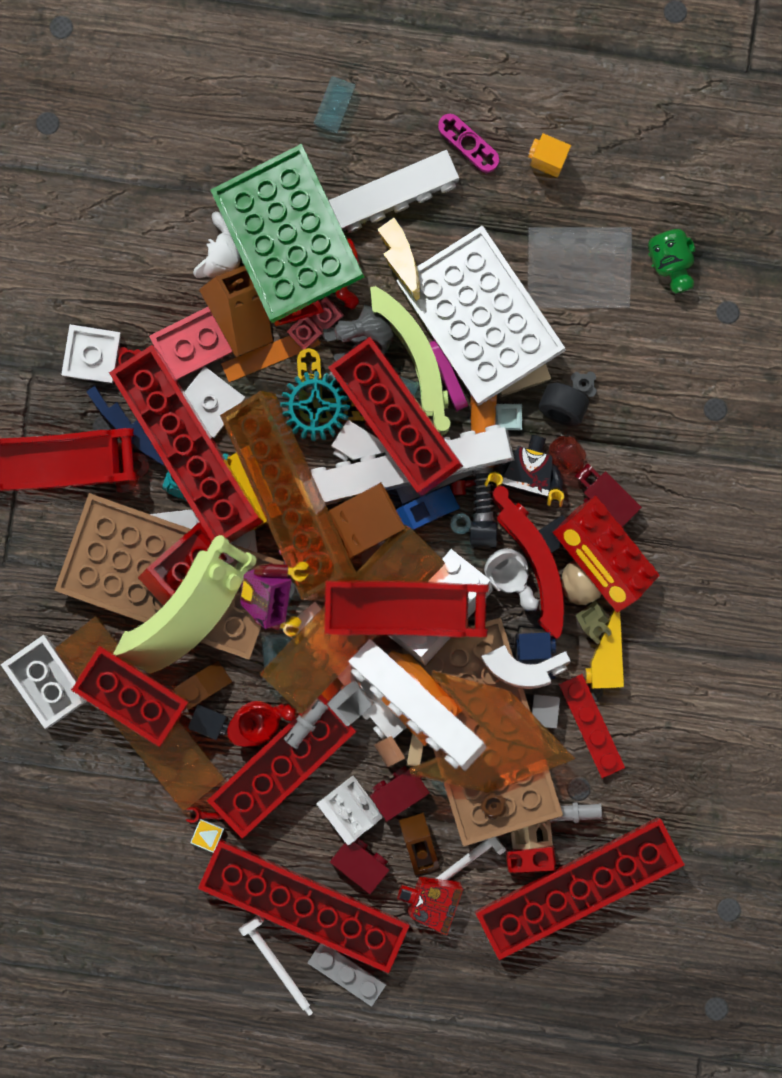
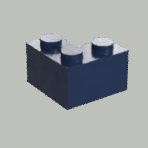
[516,632,556,685]

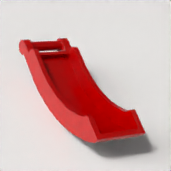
[0,428,137,491]
[491,486,564,639]
[324,580,489,637]

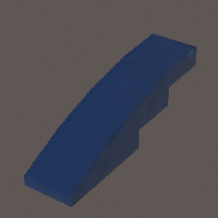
[86,386,165,467]

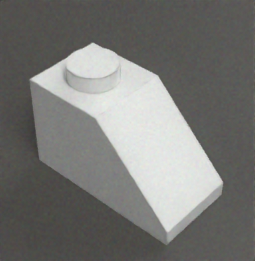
[331,420,387,461]

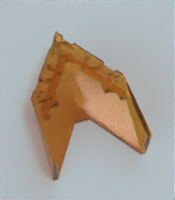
[409,671,575,793]

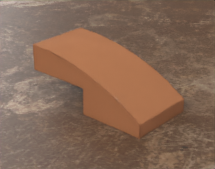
[374,735,405,767]

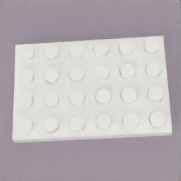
[396,226,566,406]

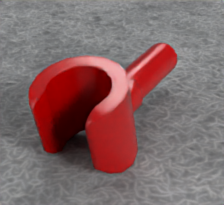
[451,479,476,495]
[186,807,222,823]

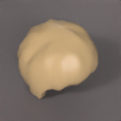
[561,559,602,605]

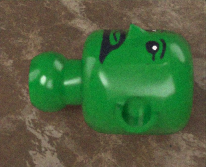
[648,229,695,294]

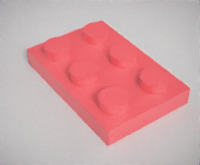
[149,307,233,380]

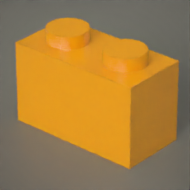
[528,133,571,178]

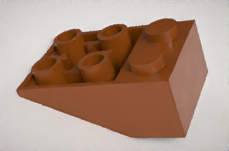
[199,266,273,357]
[315,482,405,565]

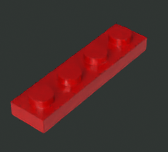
[558,674,625,778]

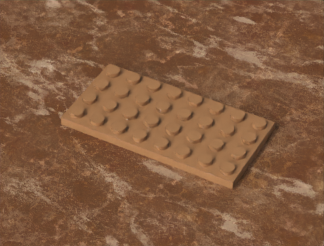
[54,493,284,660]
[402,617,563,847]

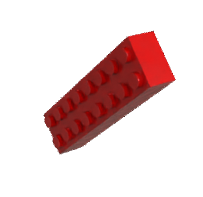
[109,345,264,543]
[474,817,684,960]
[198,839,410,973]

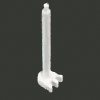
[407,837,506,906]
[238,915,313,1015]

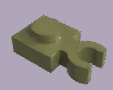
[576,600,611,644]

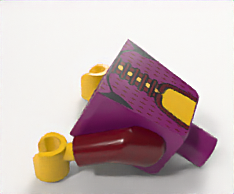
[240,562,309,637]

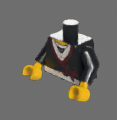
[485,435,564,507]

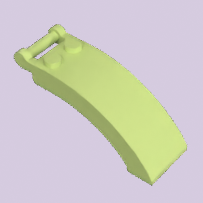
[370,286,450,436]
[113,535,256,673]

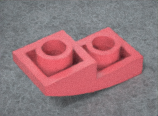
[287,296,344,349]

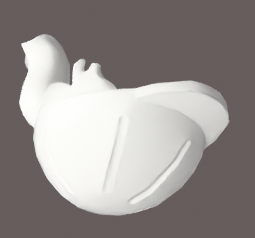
[193,212,241,278]
[484,548,540,611]

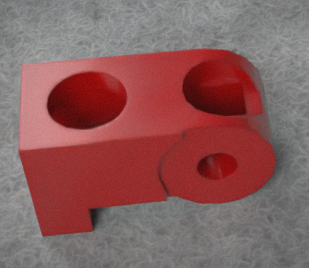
[506,845,556,873]

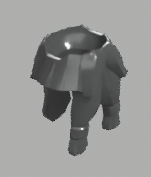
[323,304,394,362]

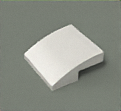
[317,776,383,845]

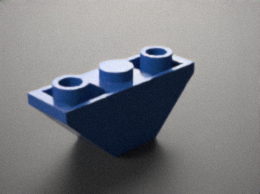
[389,485,460,542]

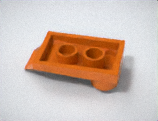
[381,651,463,746]

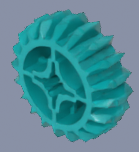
[280,371,350,441]

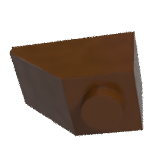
[174,660,233,710]
[399,813,440,876]

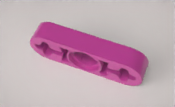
[438,114,499,173]
[429,340,468,411]

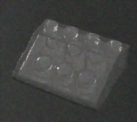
[527,227,632,308]

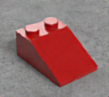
[138,522,234,606]

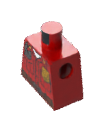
[397,877,463,935]

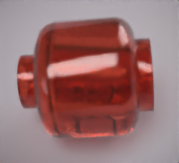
[548,436,587,474]

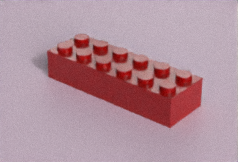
[328,337,464,496]
[207,694,356,839]

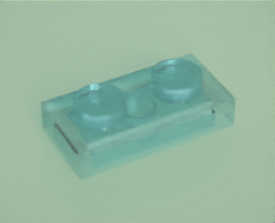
[314,76,356,134]

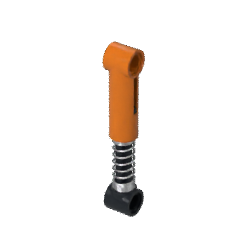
[470,394,497,548]

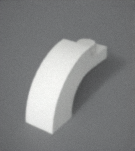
[481,645,570,689]

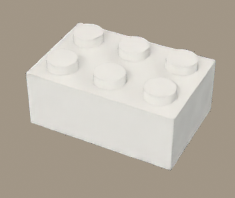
[1,635,87,729]

